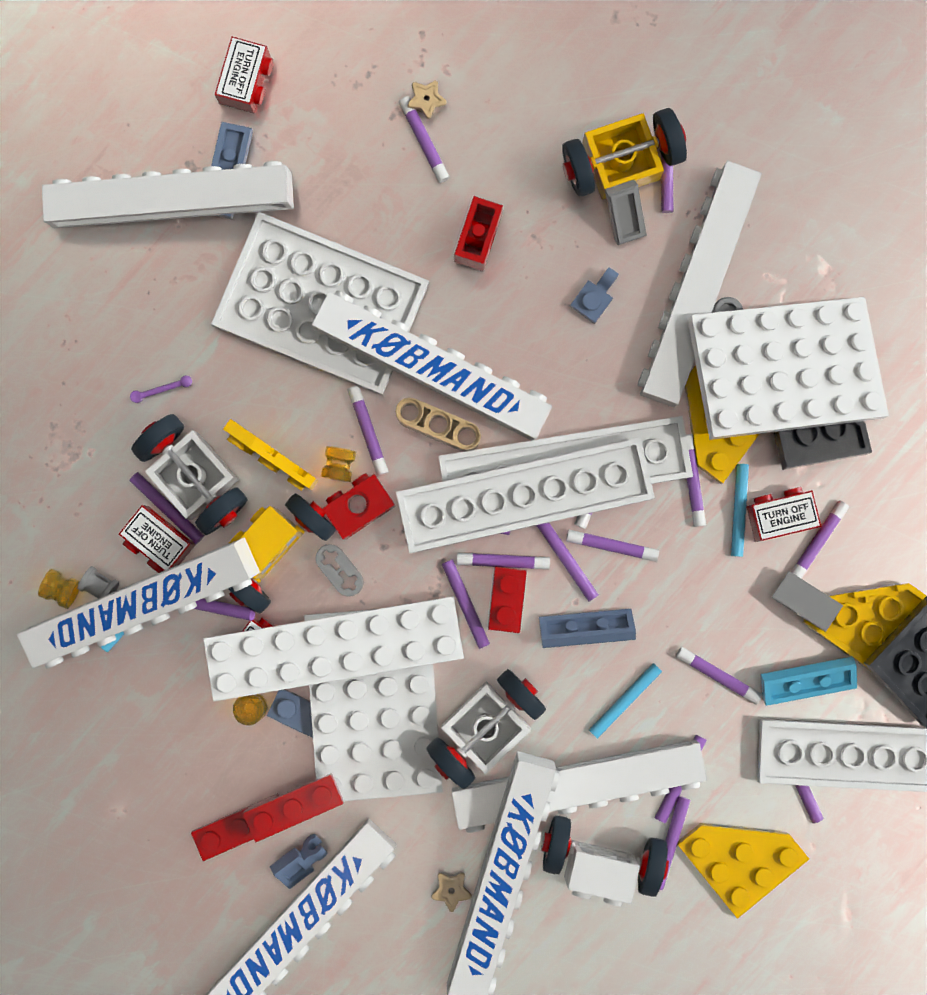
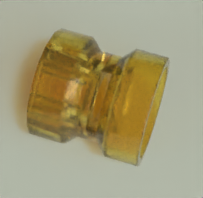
[320,446,356,482]
[38,569,80,609]
[233,694,268,726]

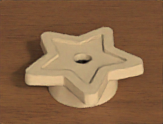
[407,81,447,119]
[431,872,472,912]

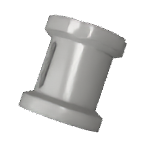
[77,566,119,598]

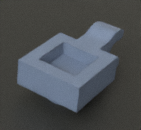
[570,267,619,324]
[270,834,328,889]

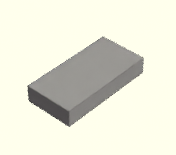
[605,179,647,245]
[772,571,843,632]

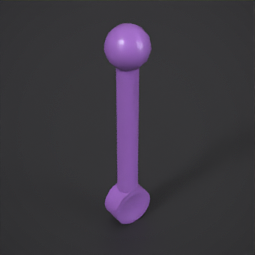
[130,375,192,403]

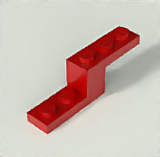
[191,773,344,861]

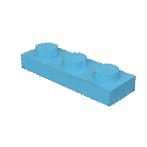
[761,657,857,706]

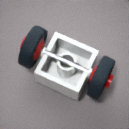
[131,414,248,535]
[426,669,546,789]
[541,815,669,907]

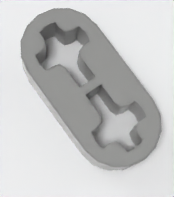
[316,544,364,596]

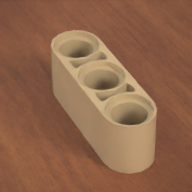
[395,397,481,452]

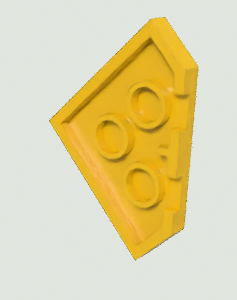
[685,365,760,484]
[223,419,319,491]
[802,583,927,671]
[677,823,809,919]

